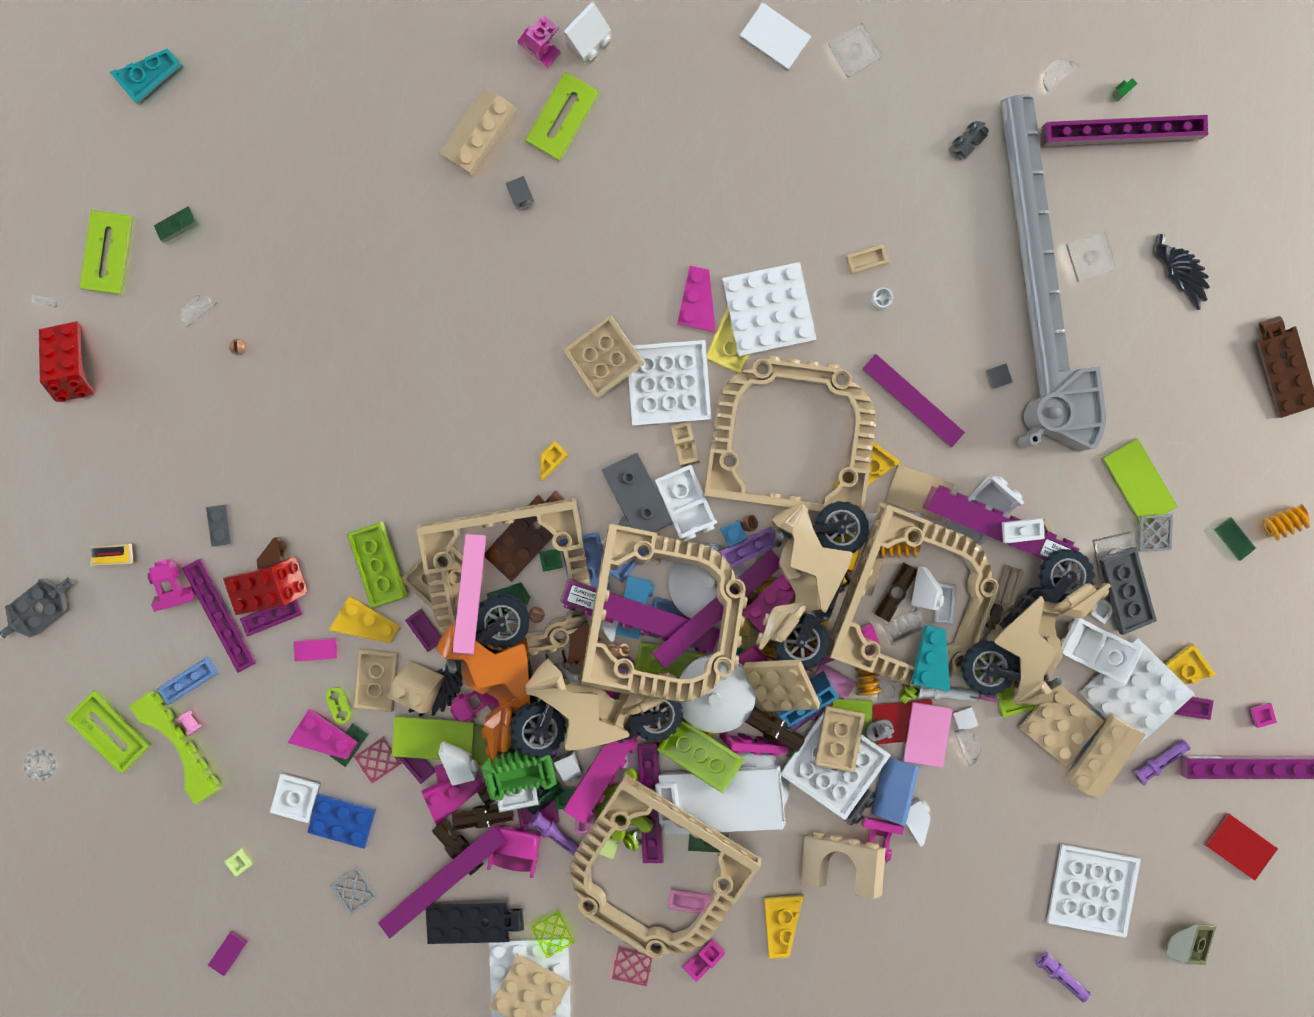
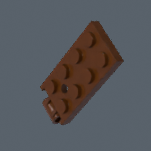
[1256,316,1314,418]
[484,491,565,582]

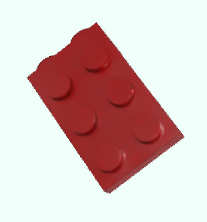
[39,321,93,402]
[223,557,307,615]

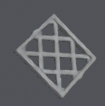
[1139,514,1173,552]
[330,867,377,915]

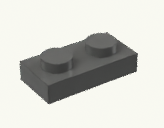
[206,504,233,547]

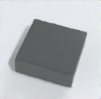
[986,363,1013,389]

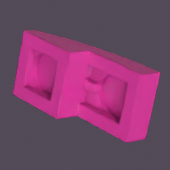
[293,638,337,661]
[682,939,726,982]

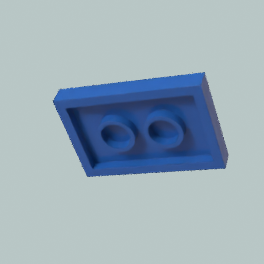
[307,793,376,849]

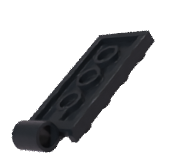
[426,901,524,944]

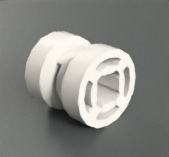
[871,287,893,309]

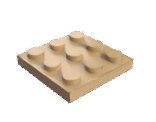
[563,315,645,399]
[402,546,485,610]
[743,660,820,711]
[1019,685,1104,767]
[489,953,571,1017]

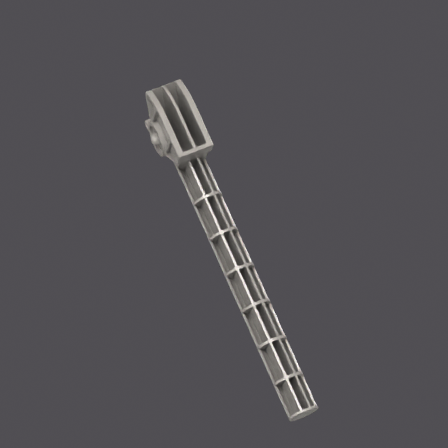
[1001,94,1106,452]

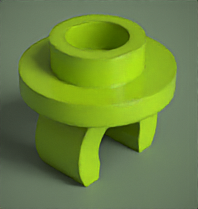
[898,684,918,704]
[623,830,642,851]

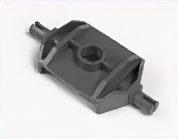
[0,577,73,638]

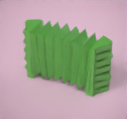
[482,749,557,801]

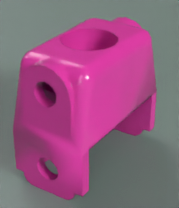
[487,825,541,878]

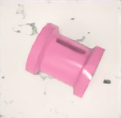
[176,710,202,736]

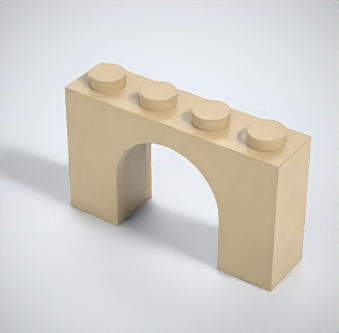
[801,832,886,899]

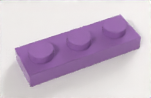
[718,527,775,568]

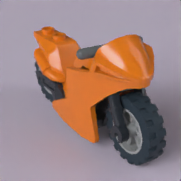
[436,593,552,761]

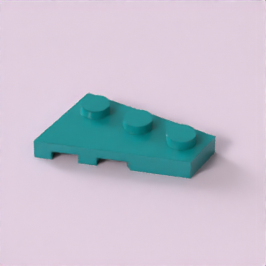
[109,49,182,104]
[911,625,950,691]

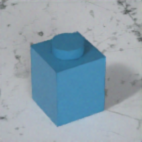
[720,520,747,547]

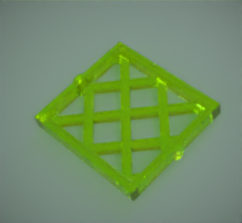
[530,910,576,958]

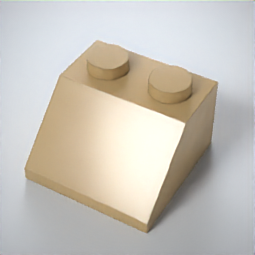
[387,661,445,713]

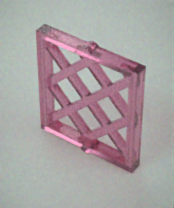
[354,737,402,783]
[612,946,652,986]

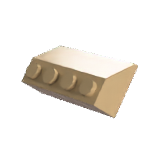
[439,88,516,176]
[1066,712,1146,799]

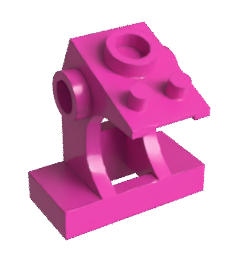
[517,16,561,68]
[147,559,195,612]
[450,690,500,723]
[861,816,904,865]

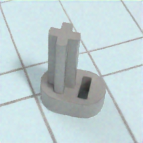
[865,718,894,741]

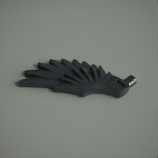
[1153,234,1210,310]
[408,659,463,717]

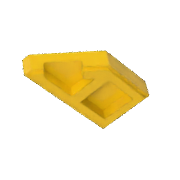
[540,441,568,481]

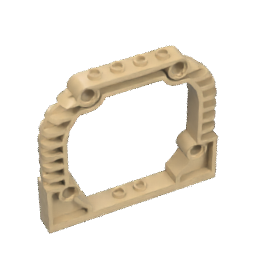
[704,356,876,515]
[416,498,591,656]
[826,503,999,687]
[580,524,747,702]
[570,774,762,959]

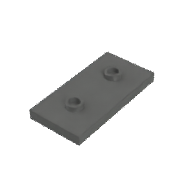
[602,453,673,533]
[1099,546,1157,635]

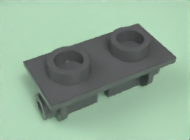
[949,121,989,160]
[840,789,875,826]

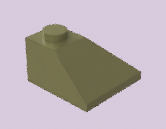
[1166,924,1216,965]

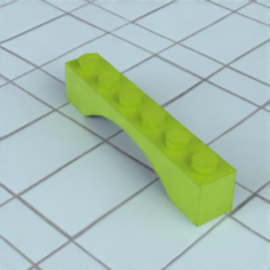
[129,691,220,805]

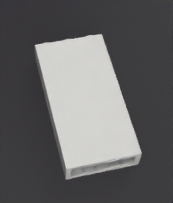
[659,765,786,835]

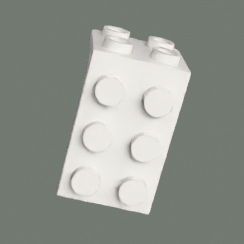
[655,465,717,541]
[946,475,1024,546]
[1060,618,1144,685]

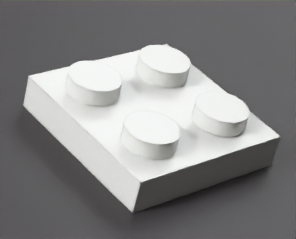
[270,773,320,823]

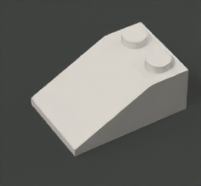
[564,2,612,63]

